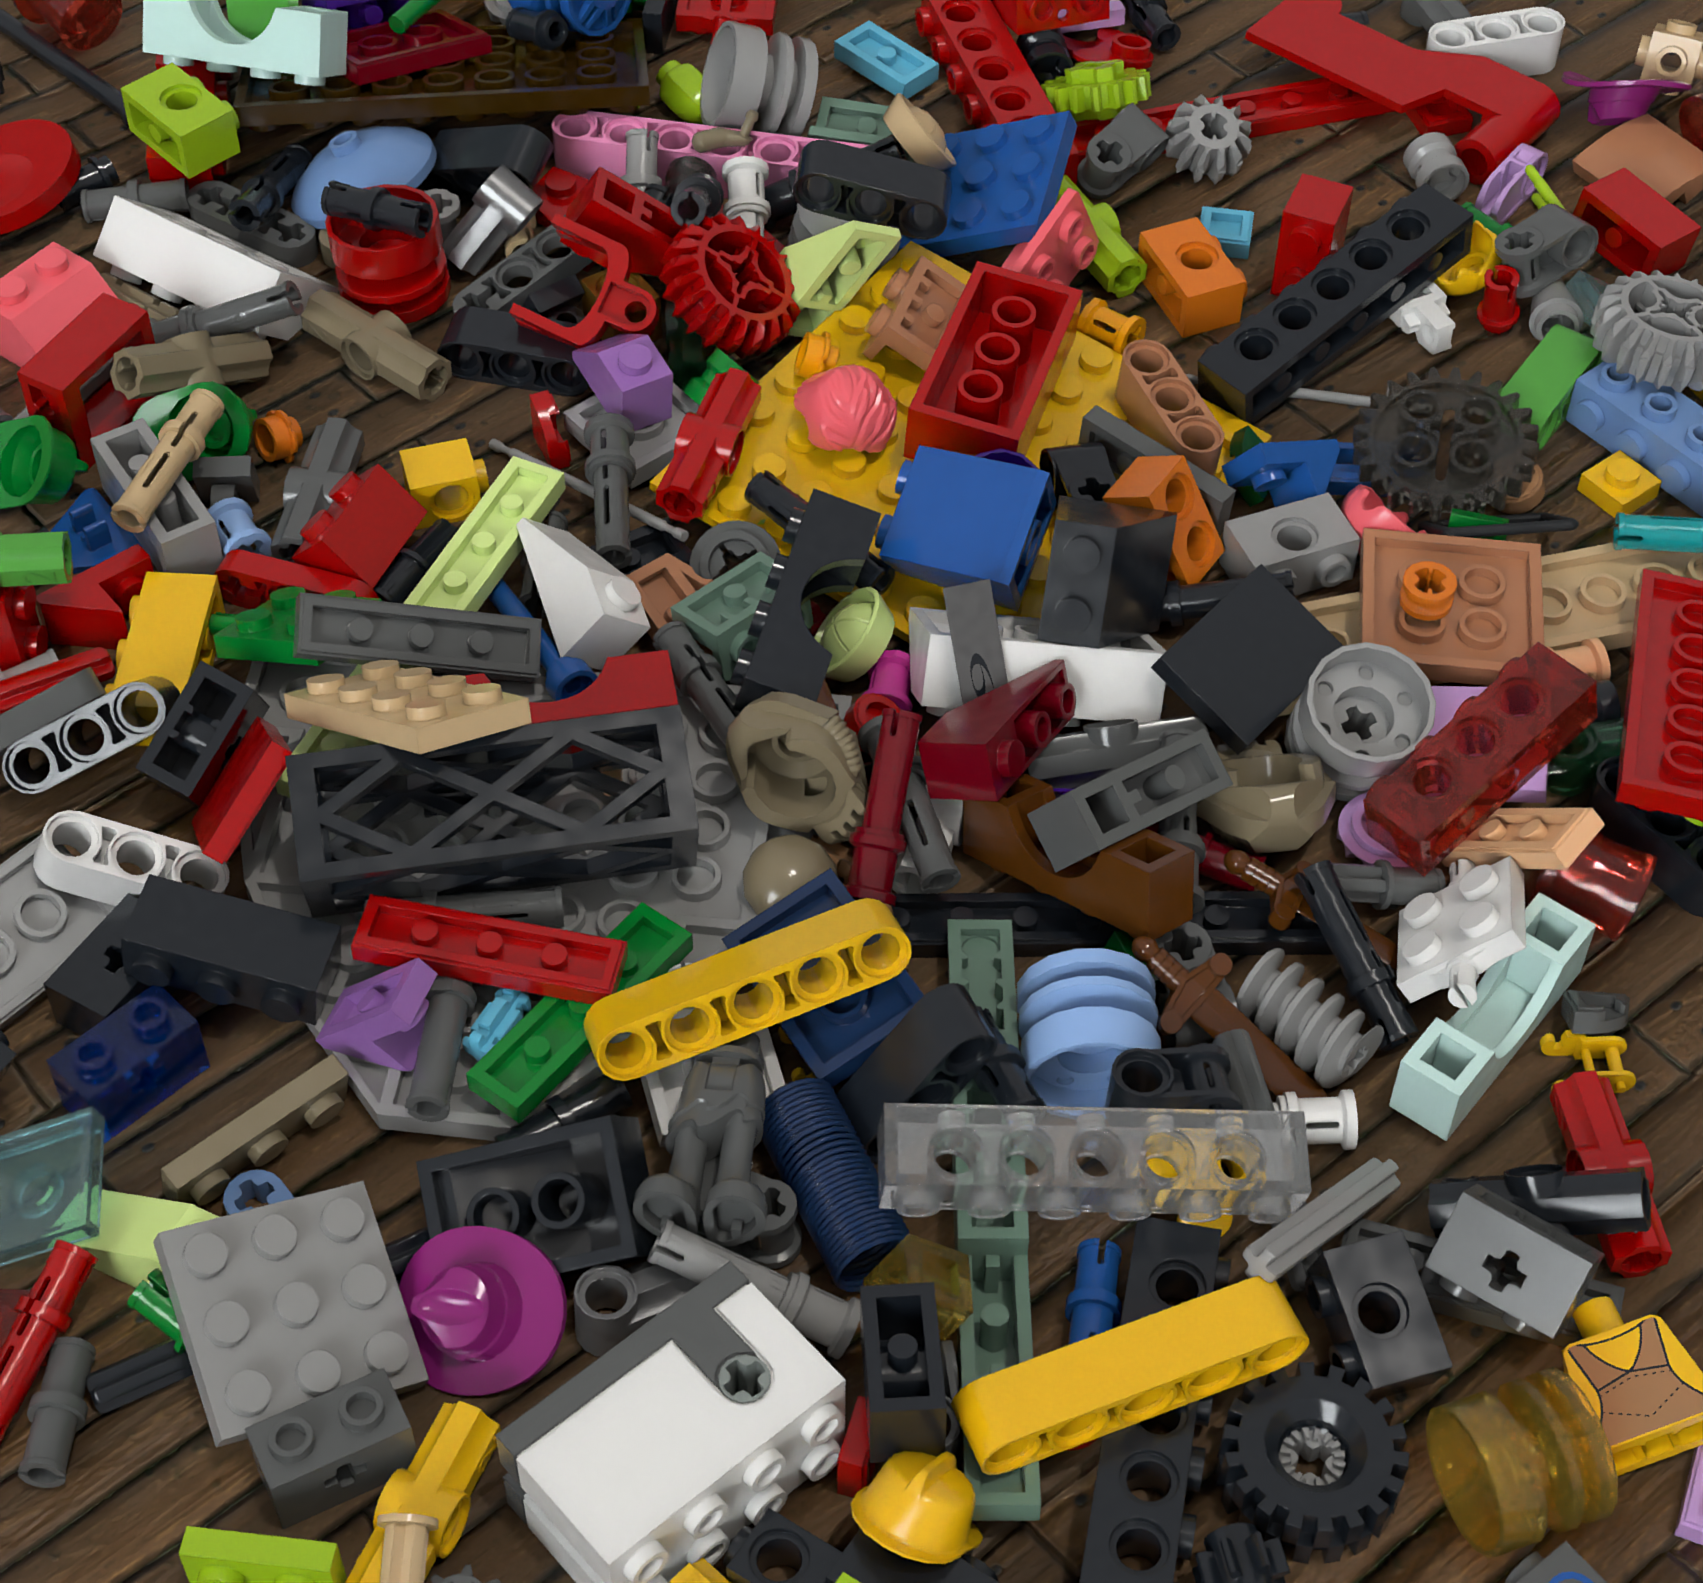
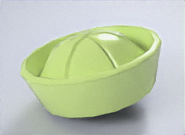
[814,587,895,683]

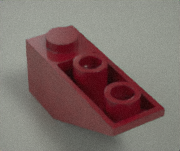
[917,659,1076,801]

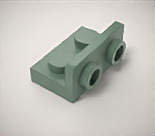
[670,551,813,681]

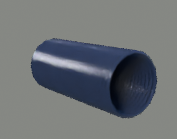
[761,1078,916,1292]

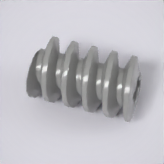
[1236,948,1384,1089]

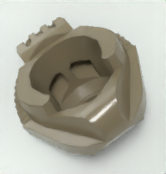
[726,691,869,845]
[1197,740,1336,854]

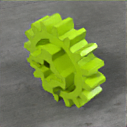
[1041,59,1152,121]

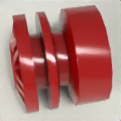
[325,184,451,324]

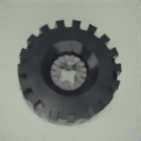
[1215,1362,1409,1564]

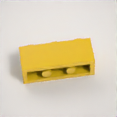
[105,572,226,746]

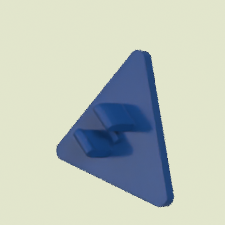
[50,488,152,574]

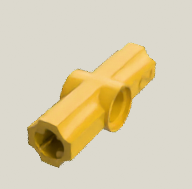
[344,1400,501,1583]

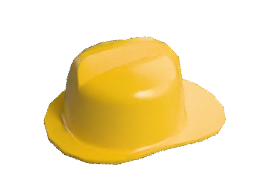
[850,1451,983,1564]

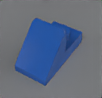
[1222,439,1340,507]

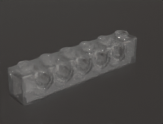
[877,1103,1311,1224]

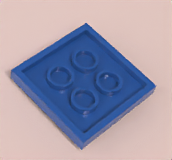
[898,111,1077,257]

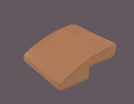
[1572,114,1703,204]

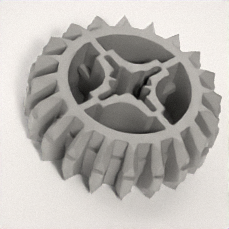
[1590,270,1703,393]

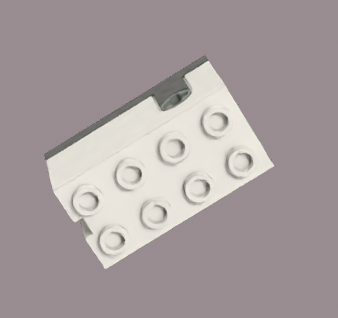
[495,1261,846,1583]

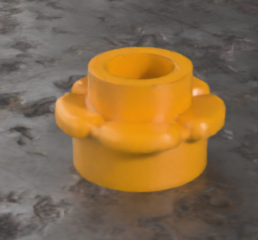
[794,331,839,379]

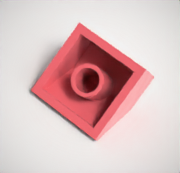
[0,241,118,367]

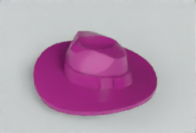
[1561,71,1693,126]
[399,1226,567,1396]

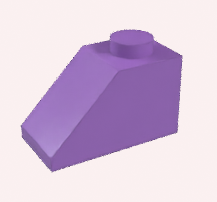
[572,334,673,431]

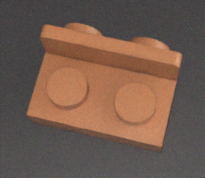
[862,256,966,372]

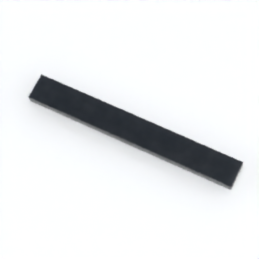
[892,891,1333,958]

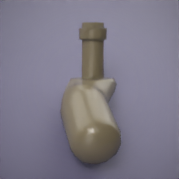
[692,110,759,153]

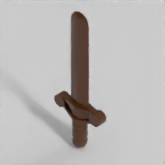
[1224,850,1398,970]
[1131,935,1328,1098]

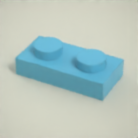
[834,21,939,99]

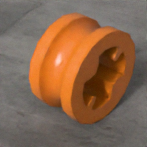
[1399,561,1458,621]

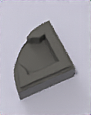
[1561,990,1630,1034]

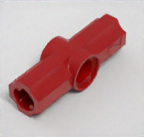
[656,367,762,523]
[1549,1070,1673,1278]

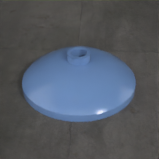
[291,126,437,229]

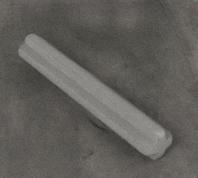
[1243,1157,1401,1283]

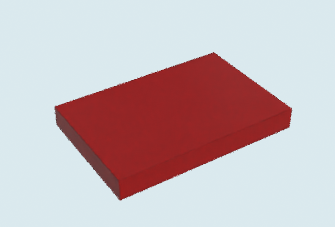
[191,716,292,864]

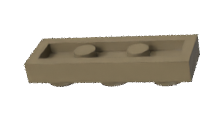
[161,1053,349,1206]

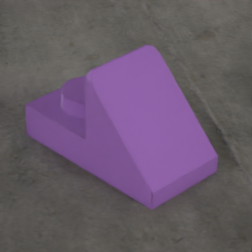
[315,958,438,1071]

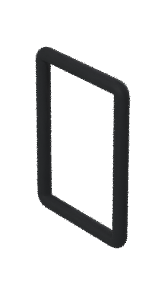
[1418,512,1579,538]

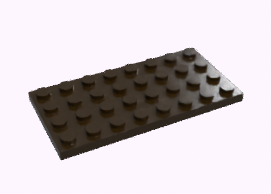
[233,18,650,132]

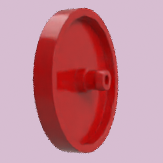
[0,119,81,235]

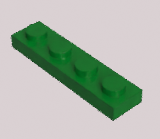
[466,902,693,1124]

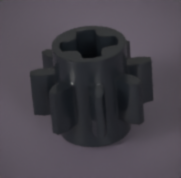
[1192,1523,1291,1583]

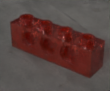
[1363,642,1597,877]

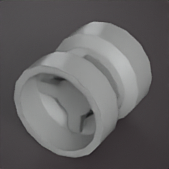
[1403,132,1470,200]

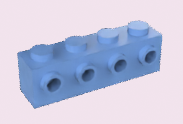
[1565,361,1703,517]

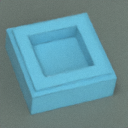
[1200,206,1254,259]

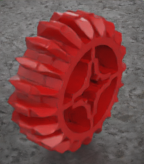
[659,212,801,360]

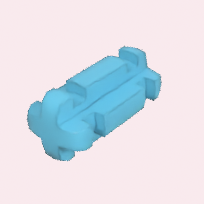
[462,988,531,1061]

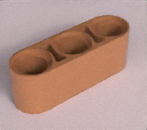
[1115,339,1224,476]

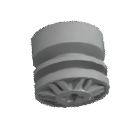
[700,20,818,136]
[1284,642,1436,802]

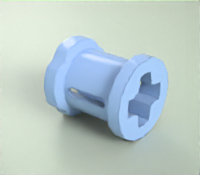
[208,497,272,558]

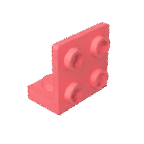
[1001,187,1099,286]

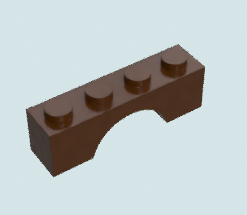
[963,773,1195,939]

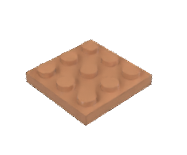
[1359,528,1546,688]

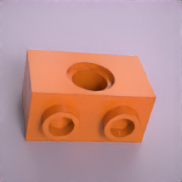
[1138,217,1248,338]

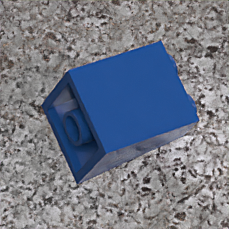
[875,445,1057,612]

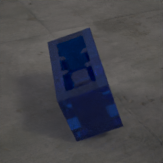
[46,985,210,1145]

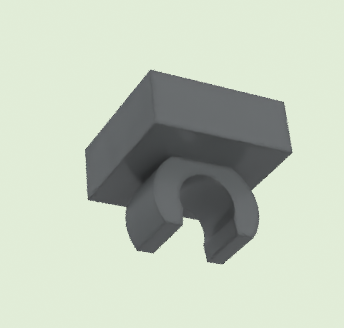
[192,456,260,524]

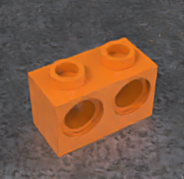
[1102,455,1225,585]

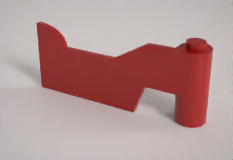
[1245,0,1560,185]

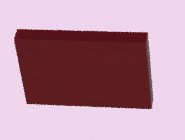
[341,9,492,86]

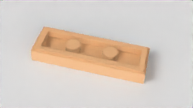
[1434,808,1605,870]

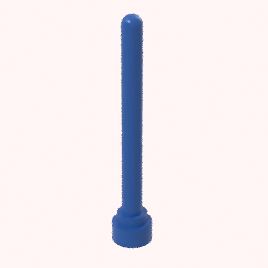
[488,578,598,701]

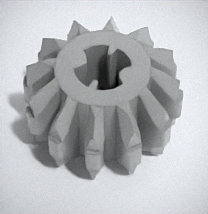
[1165,93,1252,185]

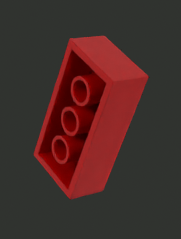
[903,261,1083,460]

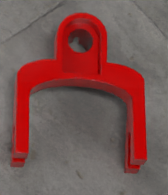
[509,212,659,349]

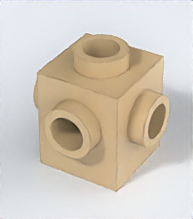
[1634,19,1703,96]

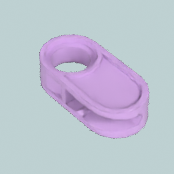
[1475,143,1548,225]

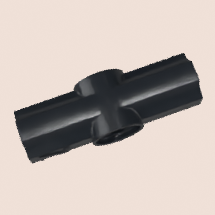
[1428,1164,1651,1238]

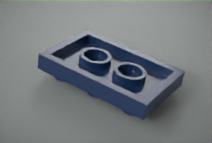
[722,868,924,1087]

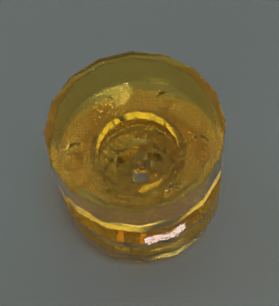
[1426,1367,1618,1558]

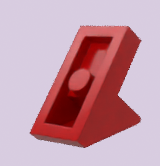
[36,544,154,650]

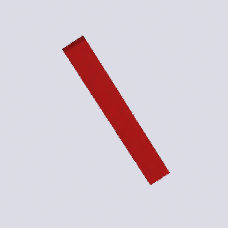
[1073,77,1395,165]

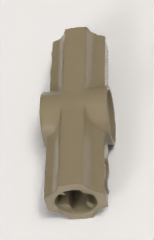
[300,288,452,403]
[110,330,273,400]

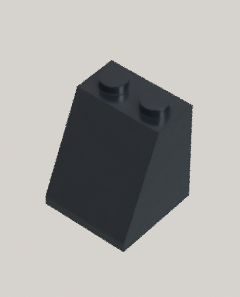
[1037,495,1177,649]

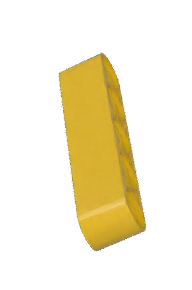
[584,898,912,1081]
[951,1276,1309,1475]

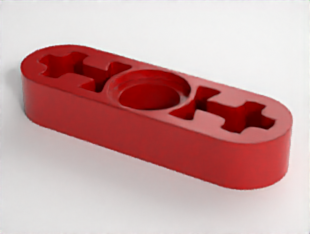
[213,549,379,609]

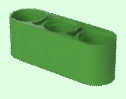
[1486,324,1603,452]

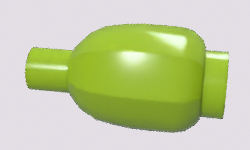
[656,60,704,125]

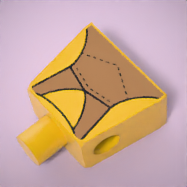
[1562,1297,1703,1484]

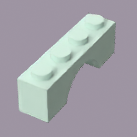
[143,0,348,86]
[1389,892,1596,1141]

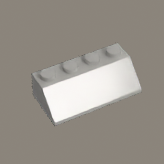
[93,195,339,341]
[908,607,1166,727]

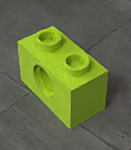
[120,62,241,179]

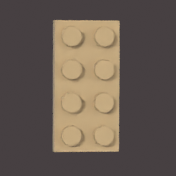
[284,660,532,754]

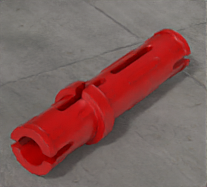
[0,1239,98,1444]

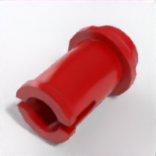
[1477,265,1520,334]

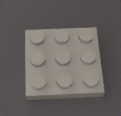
[153,1181,429,1448]

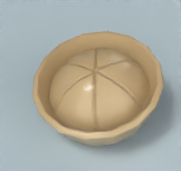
[883,93,956,171]

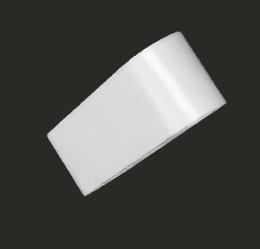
[1425,7,1565,76]
[33,810,229,906]

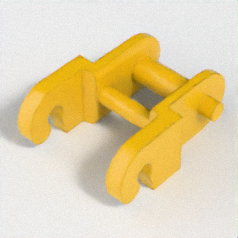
[1540,1030,1636,1093]

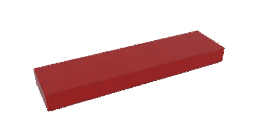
[351,894,628,1005]

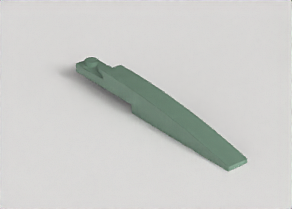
[947,919,1041,1521]

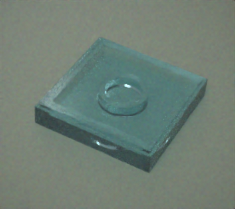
[0,1106,105,1266]

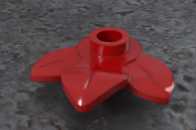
[1064,27,1154,70]

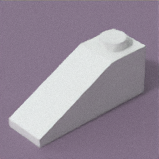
[516,518,651,670]

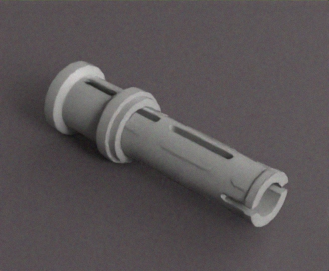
[648,1219,860,1360]

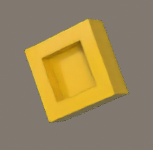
[1577,450,1662,518]

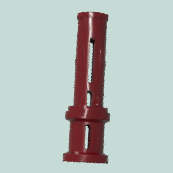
[844,708,923,907]

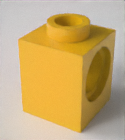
[399,438,489,530]

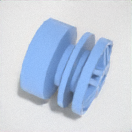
[1016,948,1161,1122]

